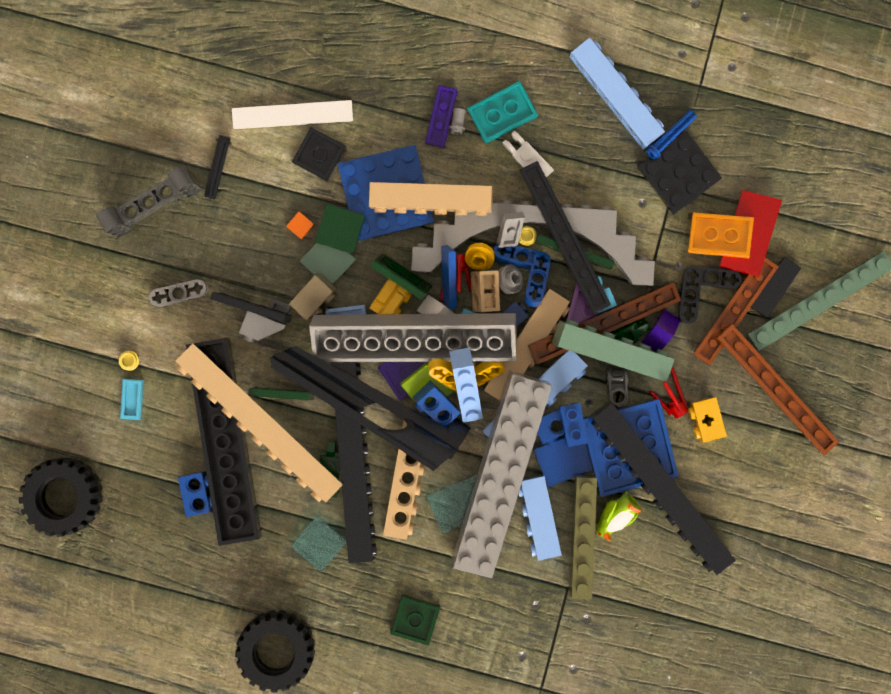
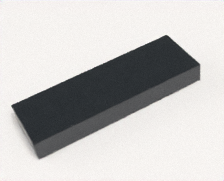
[751,257,801,318]

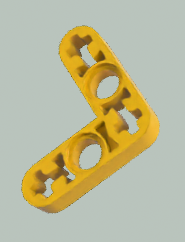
[428,358,505,392]

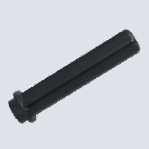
[204,135,232,199]

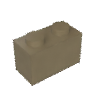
[289,273,337,320]

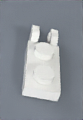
[502,131,554,178]

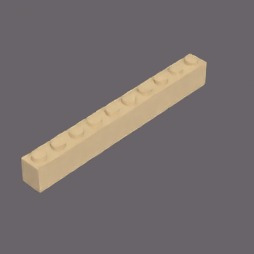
[175,344,343,503]

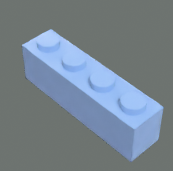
[449,347,483,423]
[519,475,562,561]

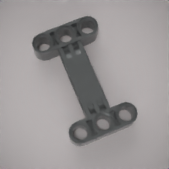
[96,165,201,238]

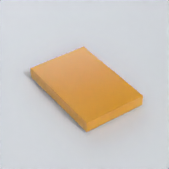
[688,212,754,258]

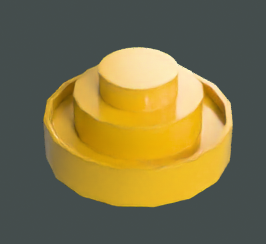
[465,243,495,271]

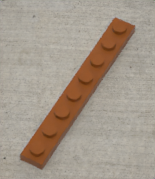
[716,324,839,456]

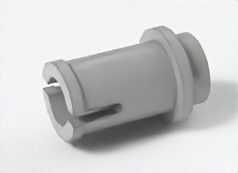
[449,108,466,135]

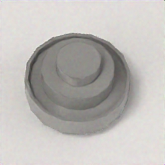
[498,264,523,295]

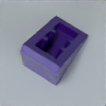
[642,309,681,352]

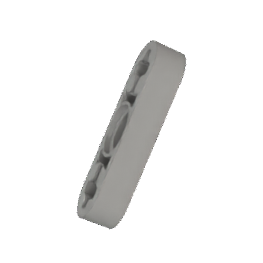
[149,279,208,307]

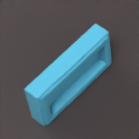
[120,379,144,420]

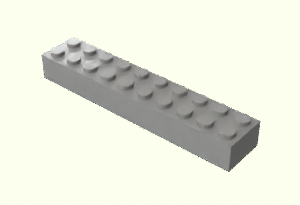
[309,313,517,362]
[451,370,552,578]

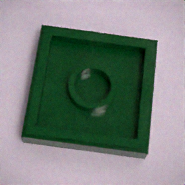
[315,204,365,254]
[390,594,440,646]

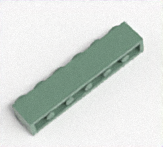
[552,319,675,382]

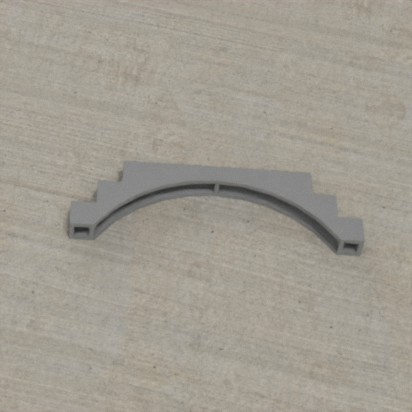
[411,200,655,287]

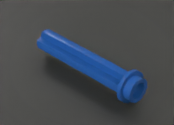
[646,110,697,159]

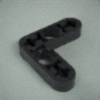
[678,266,742,324]

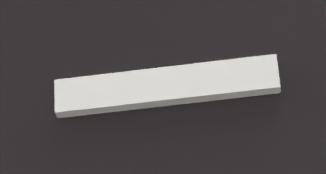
[232,100,353,129]

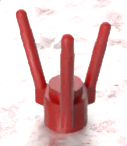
[439,254,471,301]
[649,367,689,419]

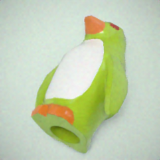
[595,491,642,541]

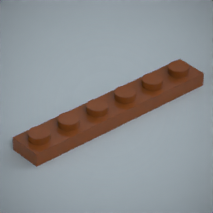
[692,257,779,365]

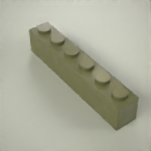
[570,474,597,600]

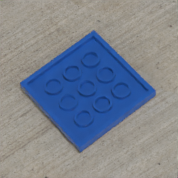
[338,145,434,241]
[583,398,679,497]

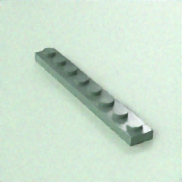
[746,251,891,351]

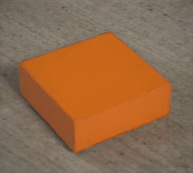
[286,212,315,240]

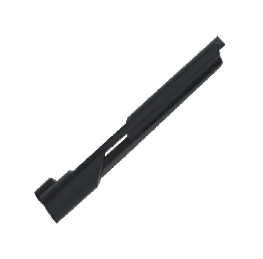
[271,346,471,471]

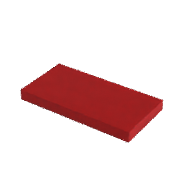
[720,190,782,277]

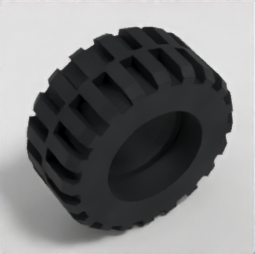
[19,457,103,537]
[235,610,315,693]

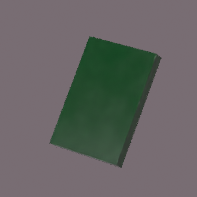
[370,254,432,300]
[248,387,314,401]

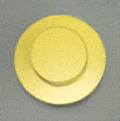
[519,226,537,246]
[119,351,139,371]

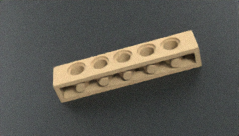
[383,421,424,540]

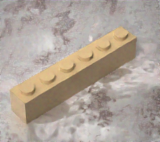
[369,182,493,216]
[484,289,570,401]

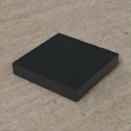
[292,127,346,182]

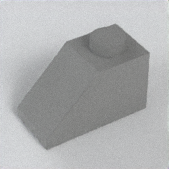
[239,311,287,343]

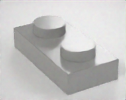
[497,212,525,248]

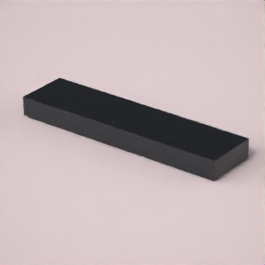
[210,292,292,323]

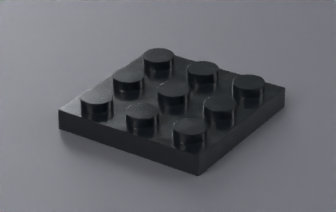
[637,131,722,215]

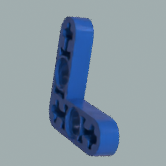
[494,245,551,307]

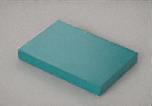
[467,80,538,144]

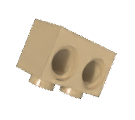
[471,271,500,312]

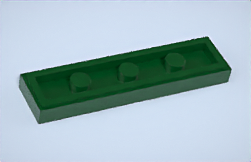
[535,234,614,270]

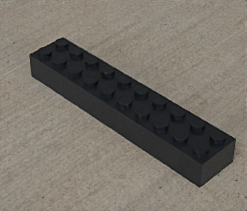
[186,338,262,546]

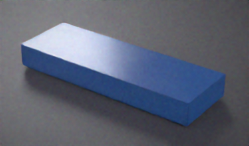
[441,245,457,310]

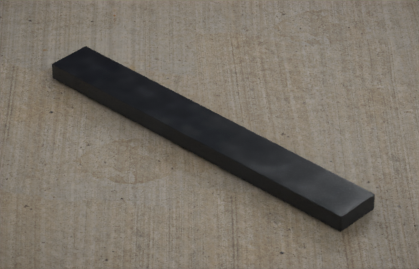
[519,161,611,315]

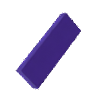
[425,85,458,148]

